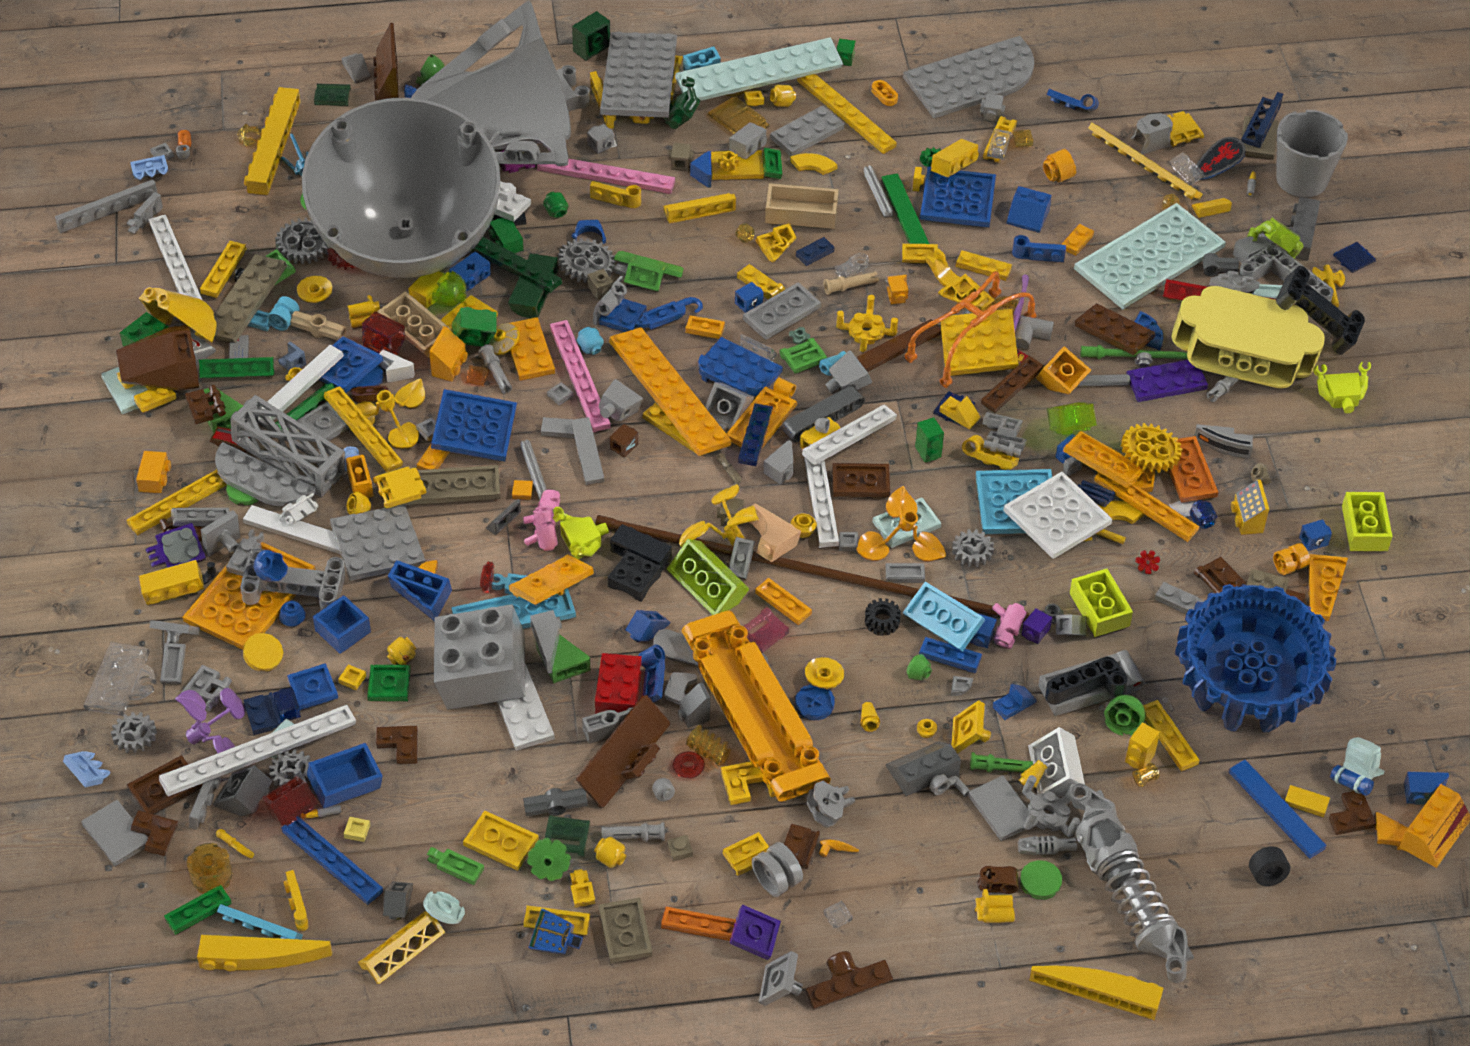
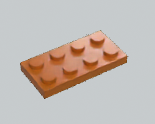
[1168,436,1219,503]

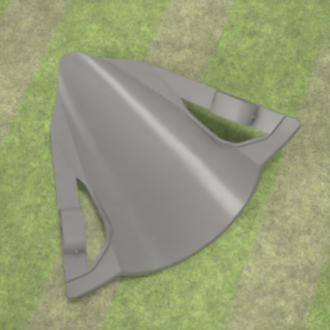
[411,1,571,166]

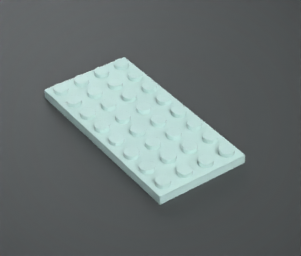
[1074,203,1226,309]

